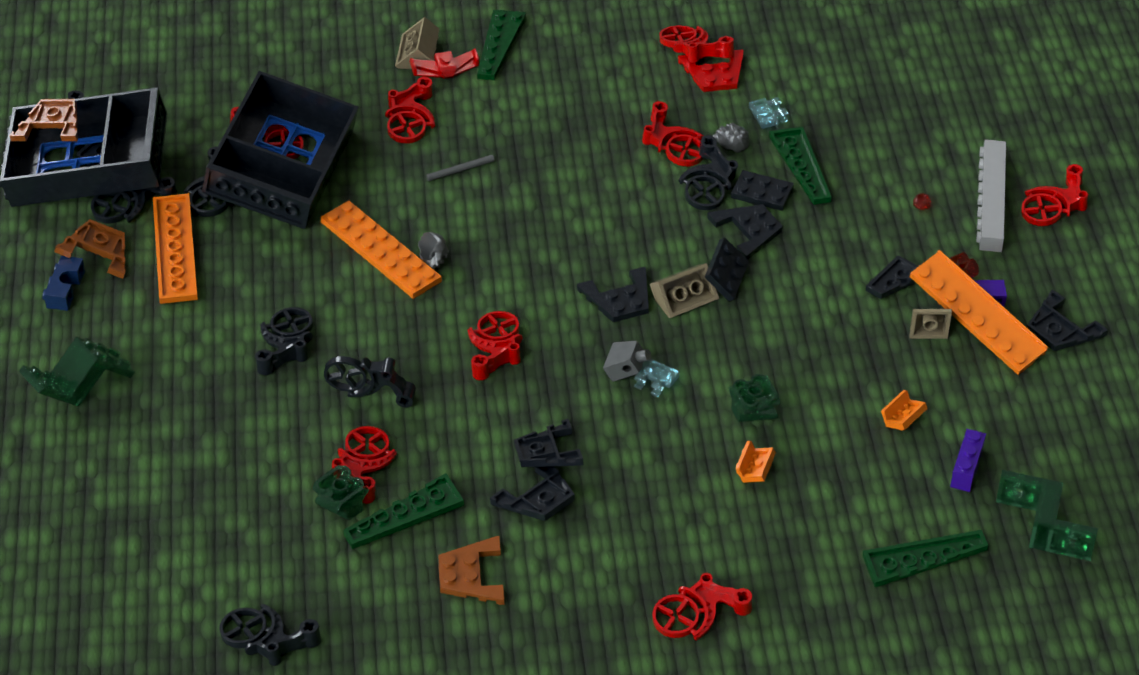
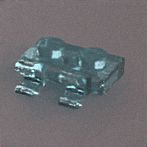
[749,97,788,129]
[634,359,680,397]

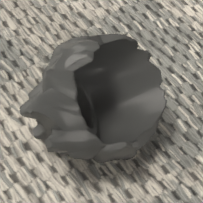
[713,123,749,153]
[418,232,449,269]

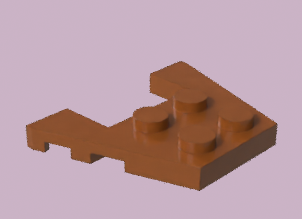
[10,99,78,141]
[54,219,126,279]
[438,536,504,605]

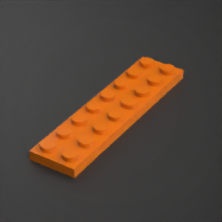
[153,193,198,304]
[320,201,442,299]

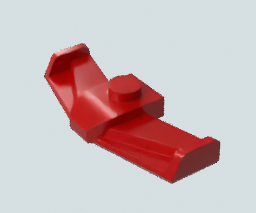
[409,48,479,79]

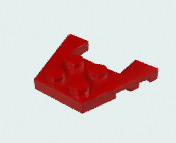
[678,49,744,92]

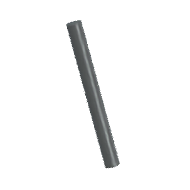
[426,155,495,181]

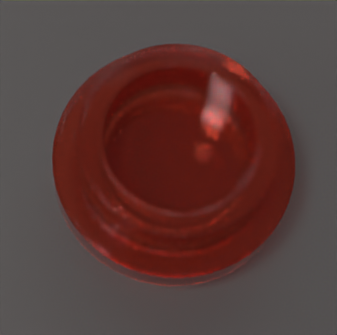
[913,193,931,210]

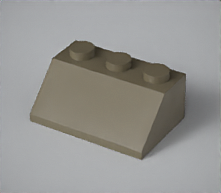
[395,17,439,69]
[650,263,719,318]

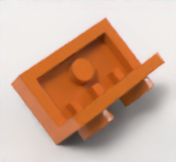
[881,390,928,430]
[736,441,776,483]

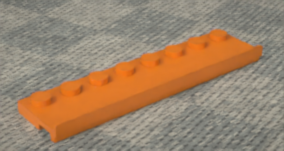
[910,250,1048,375]

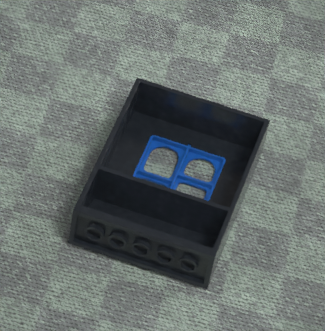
[202,71,359,229]
[0,87,168,207]

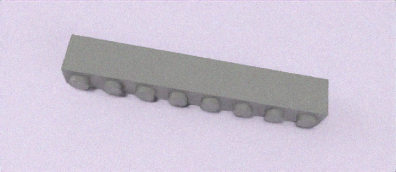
[976,140,1006,252]

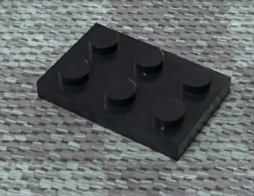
[731,170,794,211]
[705,237,749,302]

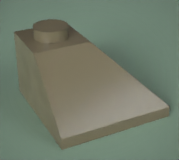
[909,309,952,339]

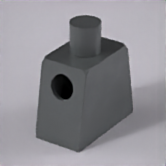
[603,341,651,382]

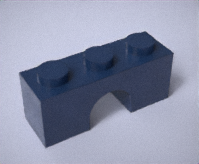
[42,256,85,311]

